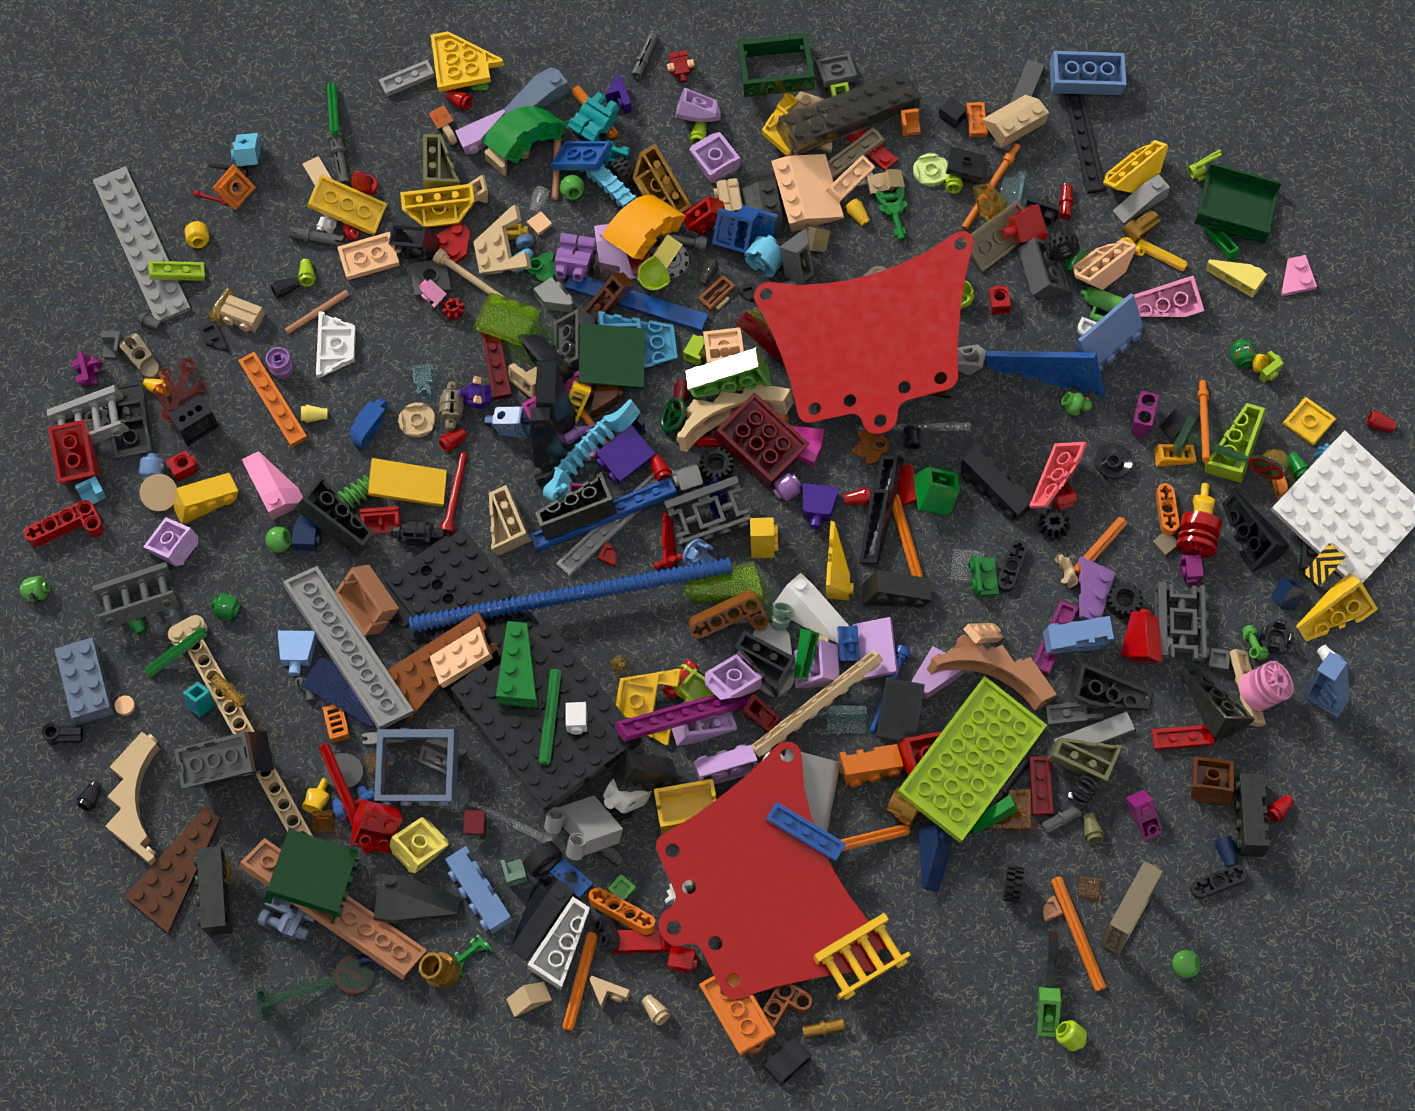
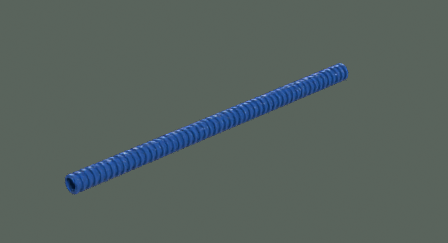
[409,557,732,633]

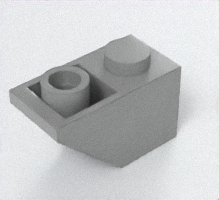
[534,277,574,313]

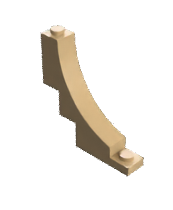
[106,732,160,866]

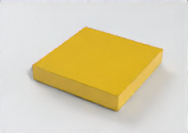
[1282,397,1336,446]

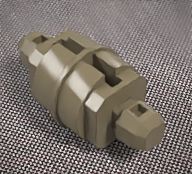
[438,381,464,431]

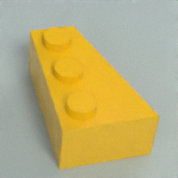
[173,473,238,525]
[750,518,778,558]

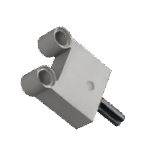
[544,795,633,860]

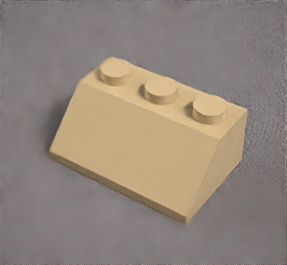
[981,95,1049,148]

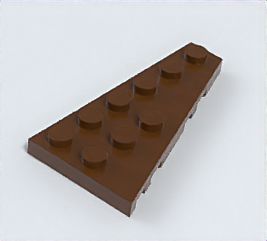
[124,806,221,934]

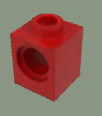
[989,285,1011,315]
[166,450,198,482]
[667,945,699,974]

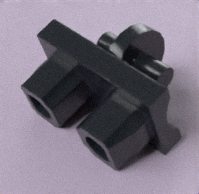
[1026,196,1060,225]

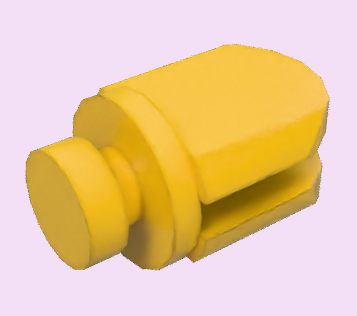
[506,224,529,240]

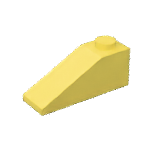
[1205,259,1267,298]

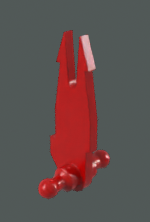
[654,512,683,569]

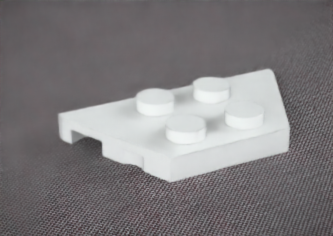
[316,311,356,378]

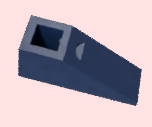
[291,515,322,551]

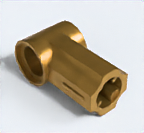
[1122,210,1161,244]

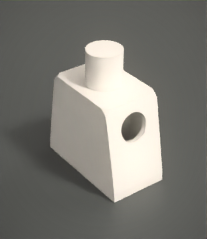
[603,779,652,814]

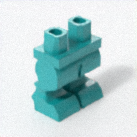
[567,92,620,141]

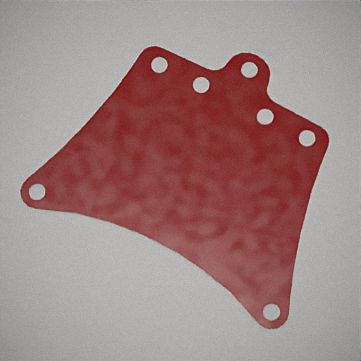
[754,231,973,434]
[656,741,895,1000]

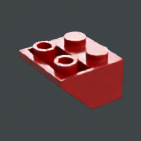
[351,799,403,853]

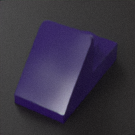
[605,74,632,113]

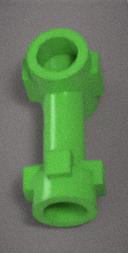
[1242,625,1269,661]

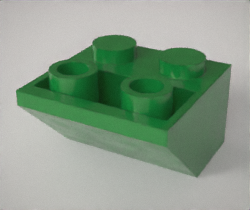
[914,467,960,516]

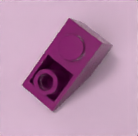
[1126,790,1163,841]

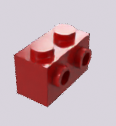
[684,196,725,234]

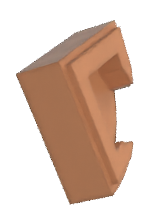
[1043,896,1063,922]

